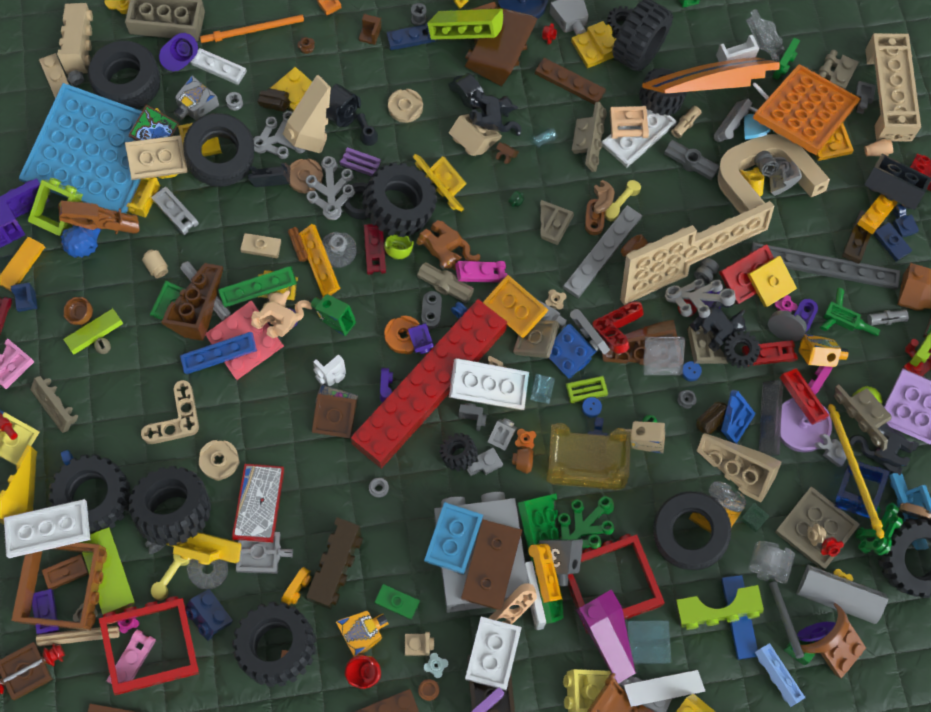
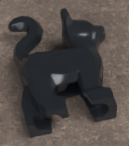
[469,90,521,136]
[689,301,747,352]
[849,423,919,475]

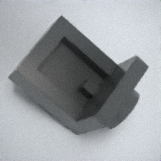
[459,403,486,431]

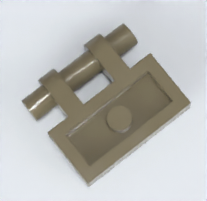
[819,50,859,89]

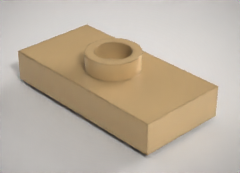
[241,233,282,258]

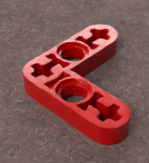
[593,302,644,354]

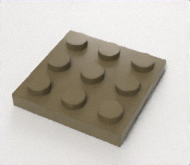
[775,487,860,570]

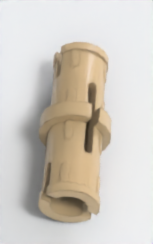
[671,106,702,138]

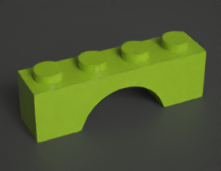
[676,585,764,630]

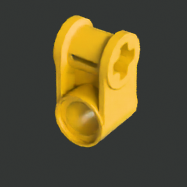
[739,168,764,196]

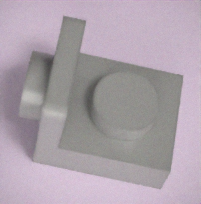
[488,418,517,450]

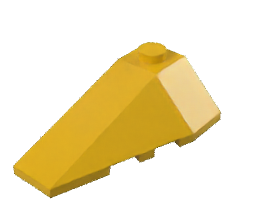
[0,445,37,525]

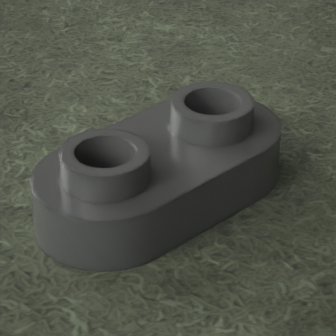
[421,291,442,329]

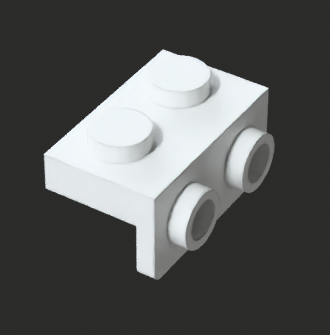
[313,355,346,387]

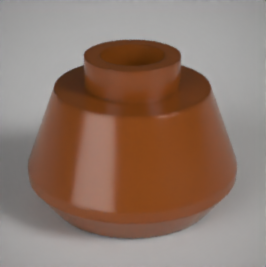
[512,447,533,474]

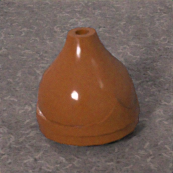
[620,234,648,258]

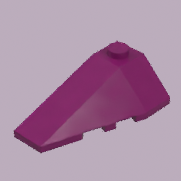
[576,589,636,683]

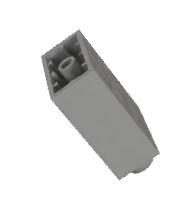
[434,492,528,613]

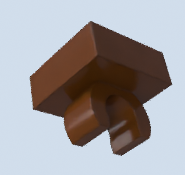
[496,142,519,164]

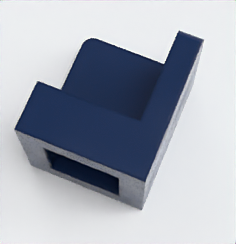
[11,283,37,312]

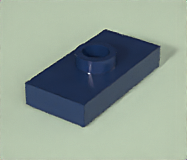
[873,222,912,262]

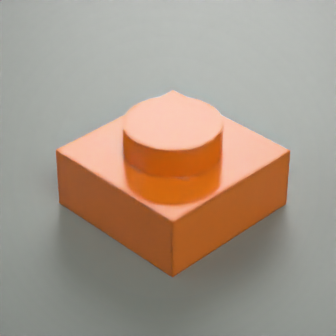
[317,0,342,15]

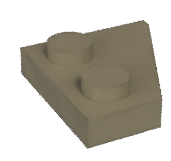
[540,200,574,245]
[687,326,728,364]

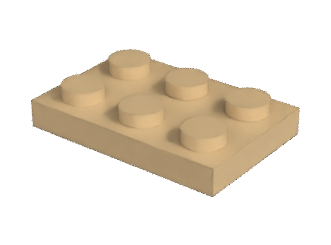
[125,135,187,180]

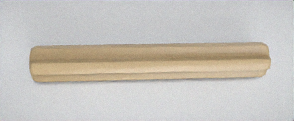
[36,626,120,646]

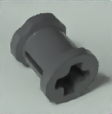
[411,3,427,26]

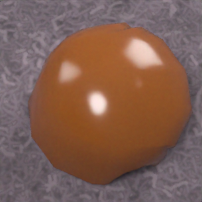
[63,297,93,325]

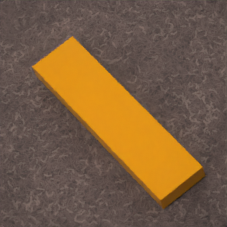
[298,224,340,297]

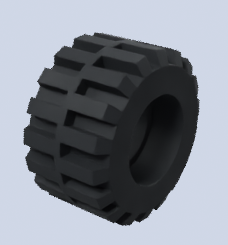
[639,68,688,116]

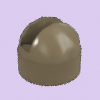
[94,337,111,354]

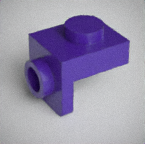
[408,322,434,354]

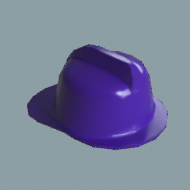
[159,33,198,71]

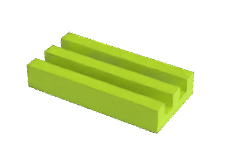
[566,376,608,403]

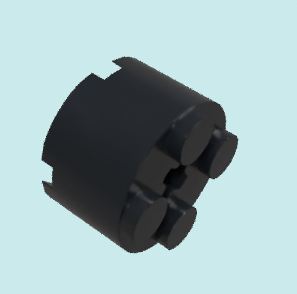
[326,84,361,127]

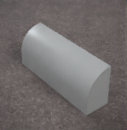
[796,564,889,624]

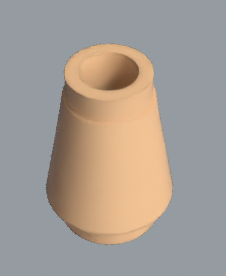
[864,139,893,157]

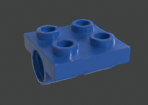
[550,324,596,378]

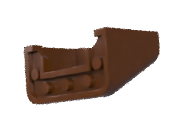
[465,6,537,87]

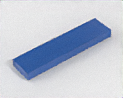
[180,332,257,374]
[721,575,758,660]

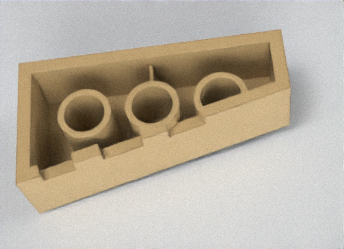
[57,3,93,74]

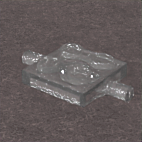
[746,9,785,62]

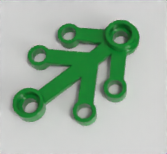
[558,496,614,549]
[855,499,903,555]

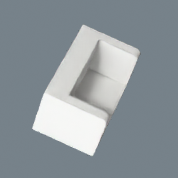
[716,35,759,62]

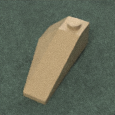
[283,75,331,153]
[697,433,782,502]

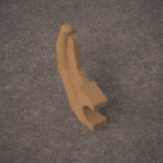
[594,180,615,214]

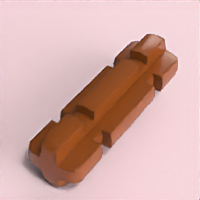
[288,227,308,262]

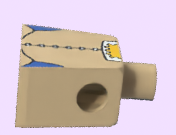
[620,421,665,453]

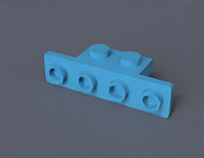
[889,473,931,550]

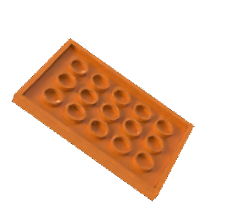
[753,64,861,155]

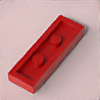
[779,368,829,425]

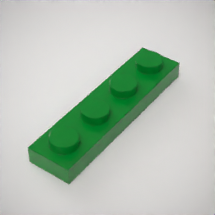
[218,266,297,308]

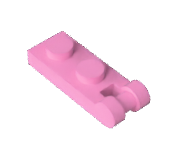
[106,629,156,684]

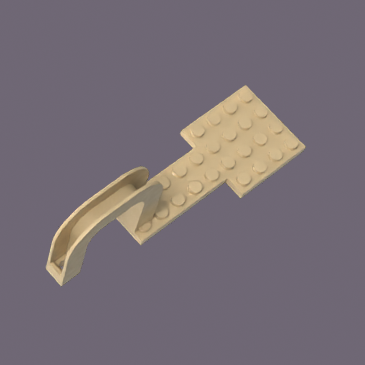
[620,134,830,305]

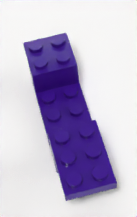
[0,178,50,248]

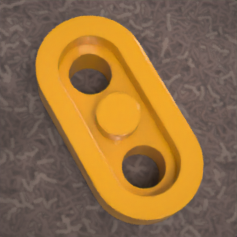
[281,567,312,605]

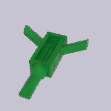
[820,288,880,336]

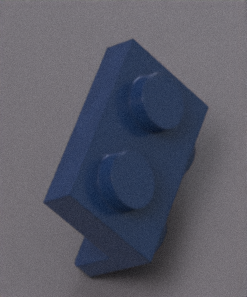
[185,589,233,641]

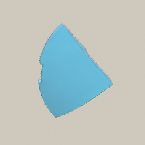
[744,114,774,140]

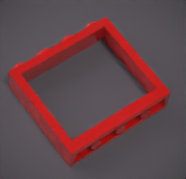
[568,534,665,634]
[99,596,199,695]

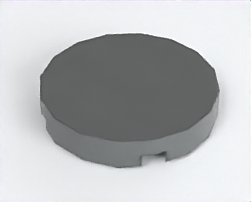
[768,310,807,341]

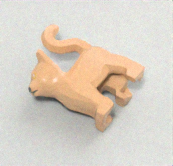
[251,290,312,338]

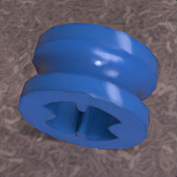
[451,302,468,319]

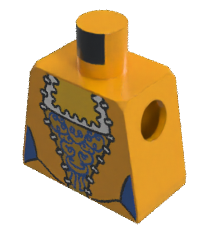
[799,334,848,367]
[336,611,388,656]

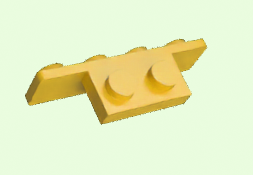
[413,154,467,211]
[167,532,241,565]

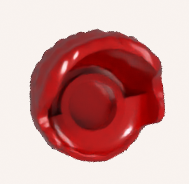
[345,655,381,689]

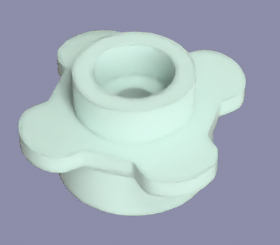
[424,653,448,678]

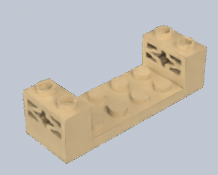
[865,33,921,142]

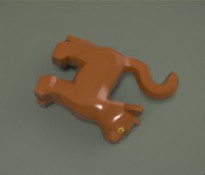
[416,220,481,270]

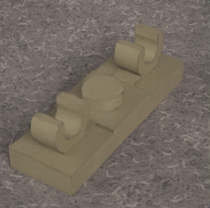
[30,376,78,433]

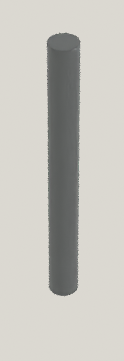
[769,582,804,659]

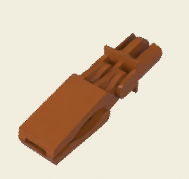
[59,201,139,234]

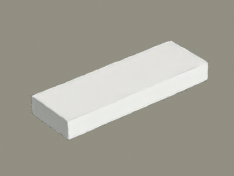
[191,48,247,85]

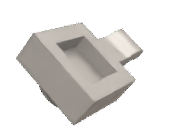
[467,448,503,477]

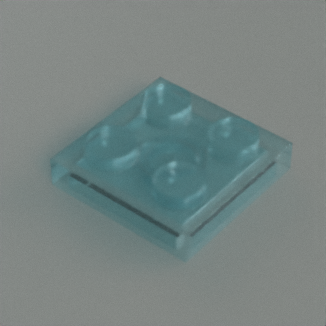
[627,621,671,664]

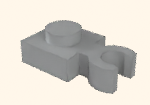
[814,434,847,467]

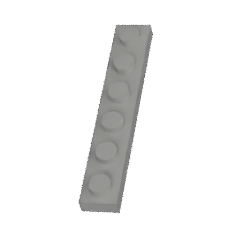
[563,205,642,299]

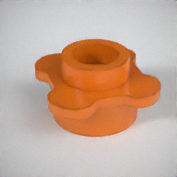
[515,429,536,449]

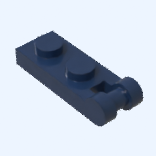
[387,22,438,51]

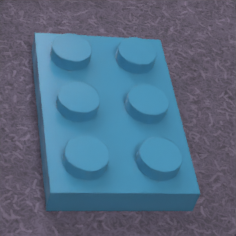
[424,502,483,575]

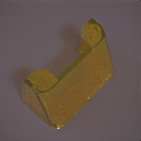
[546,423,631,490]

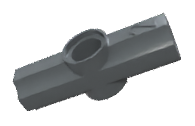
[664,140,720,180]

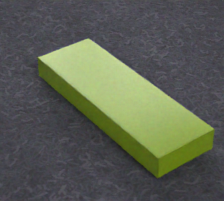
[63,308,123,355]

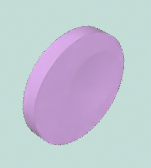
[774,398,832,452]

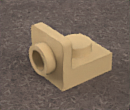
[405,632,434,656]

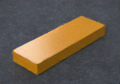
[0,237,45,292]

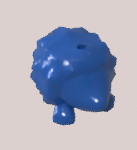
[61,225,101,258]

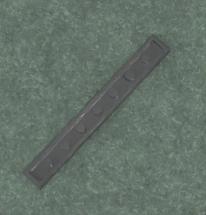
[751,242,900,290]

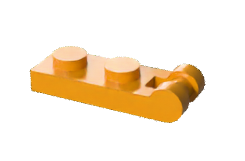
[528,544,562,603]

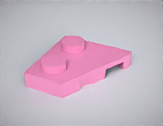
[0,339,34,389]

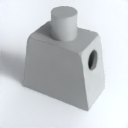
[550,0,588,35]

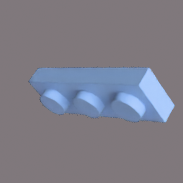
[755,643,805,707]

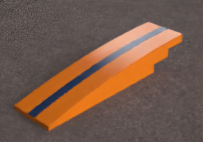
[642,57,780,93]

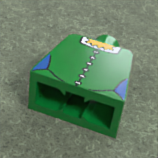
[311,294,356,336]

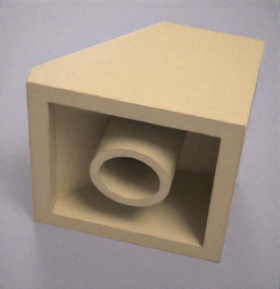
[449,114,502,156]

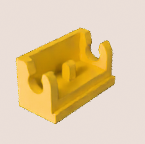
[126,177,160,218]

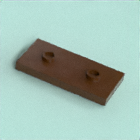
[461,519,522,611]

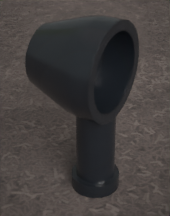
[356,113,378,146]

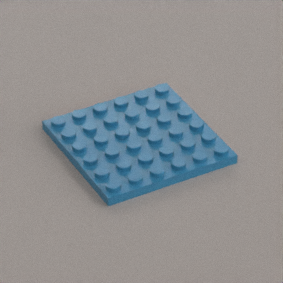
[19,83,142,213]

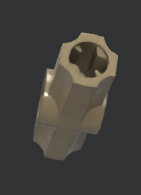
[417,262,474,303]

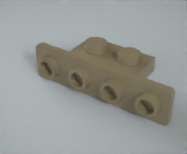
[572,102,607,172]
[834,385,892,451]

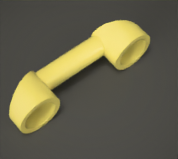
[605,180,641,221]
[151,554,191,601]

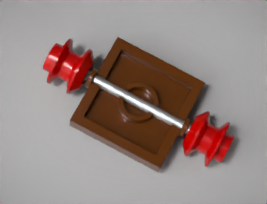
[0,642,65,701]

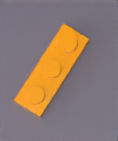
[857,194,898,235]

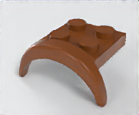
[800,603,866,679]
[587,673,655,712]

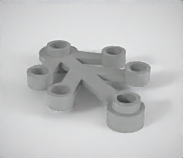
[253,111,305,159]
[306,156,355,220]
[665,279,736,318]

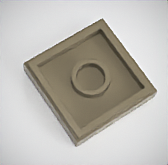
[513,320,560,358]

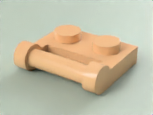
[610,106,649,139]

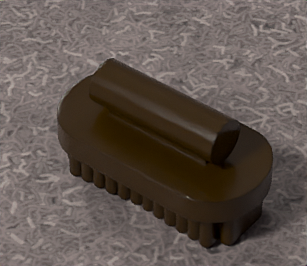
[257,88,291,112]
[696,401,727,434]

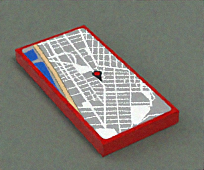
[232,464,285,543]

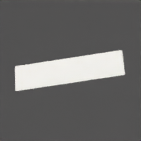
[624,670,705,707]

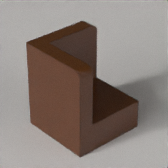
[359,14,381,45]

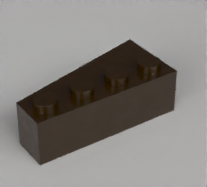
[306,517,363,610]

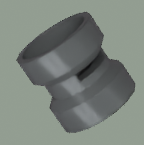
[754,151,779,176]
[694,258,719,284]

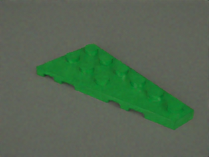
[518,493,564,624]

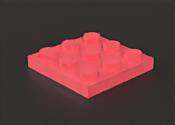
[206,300,284,380]

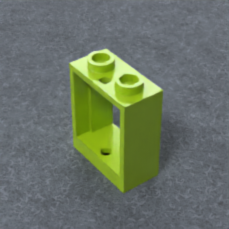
[28,178,83,236]

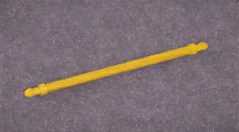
[828,404,884,538]

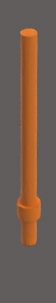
[200,14,304,43]

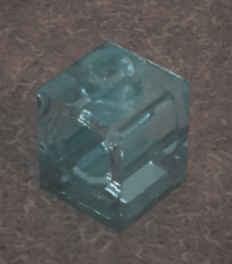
[530,374,555,404]

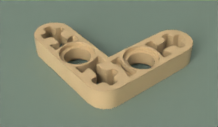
[141,380,199,444]

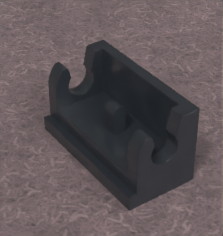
[248,163,291,187]

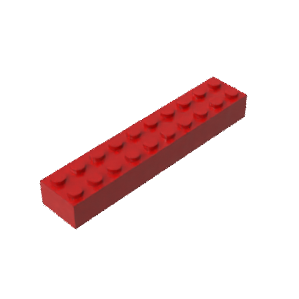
[351,299,507,469]

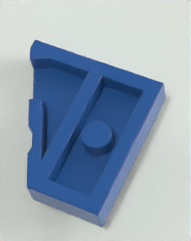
[721,390,756,444]

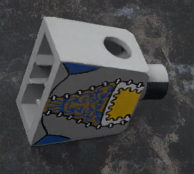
[174,76,219,120]

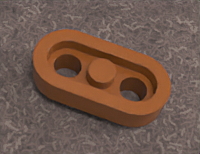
[585,199,605,235]

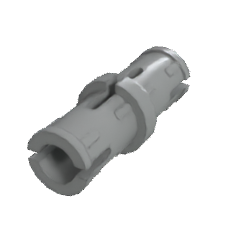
[867,310,909,326]

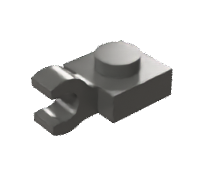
[855,81,876,114]

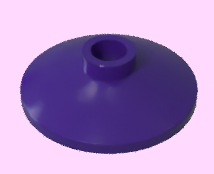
[797,622,836,642]

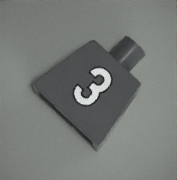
[539,539,583,586]

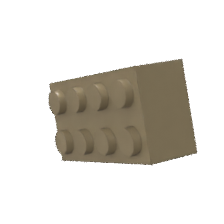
[125,0,205,41]

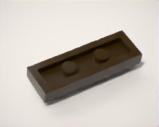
[842,210,871,264]

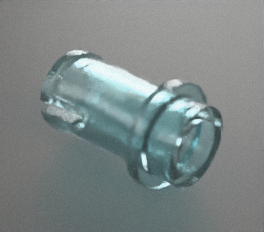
[533,128,557,147]

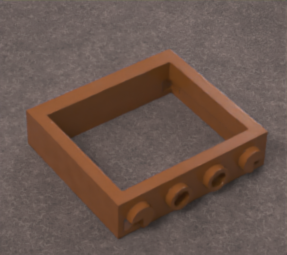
[11,543,107,631]

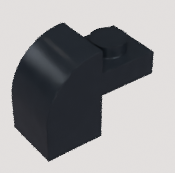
[448,73,485,109]

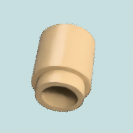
[142,250,168,279]

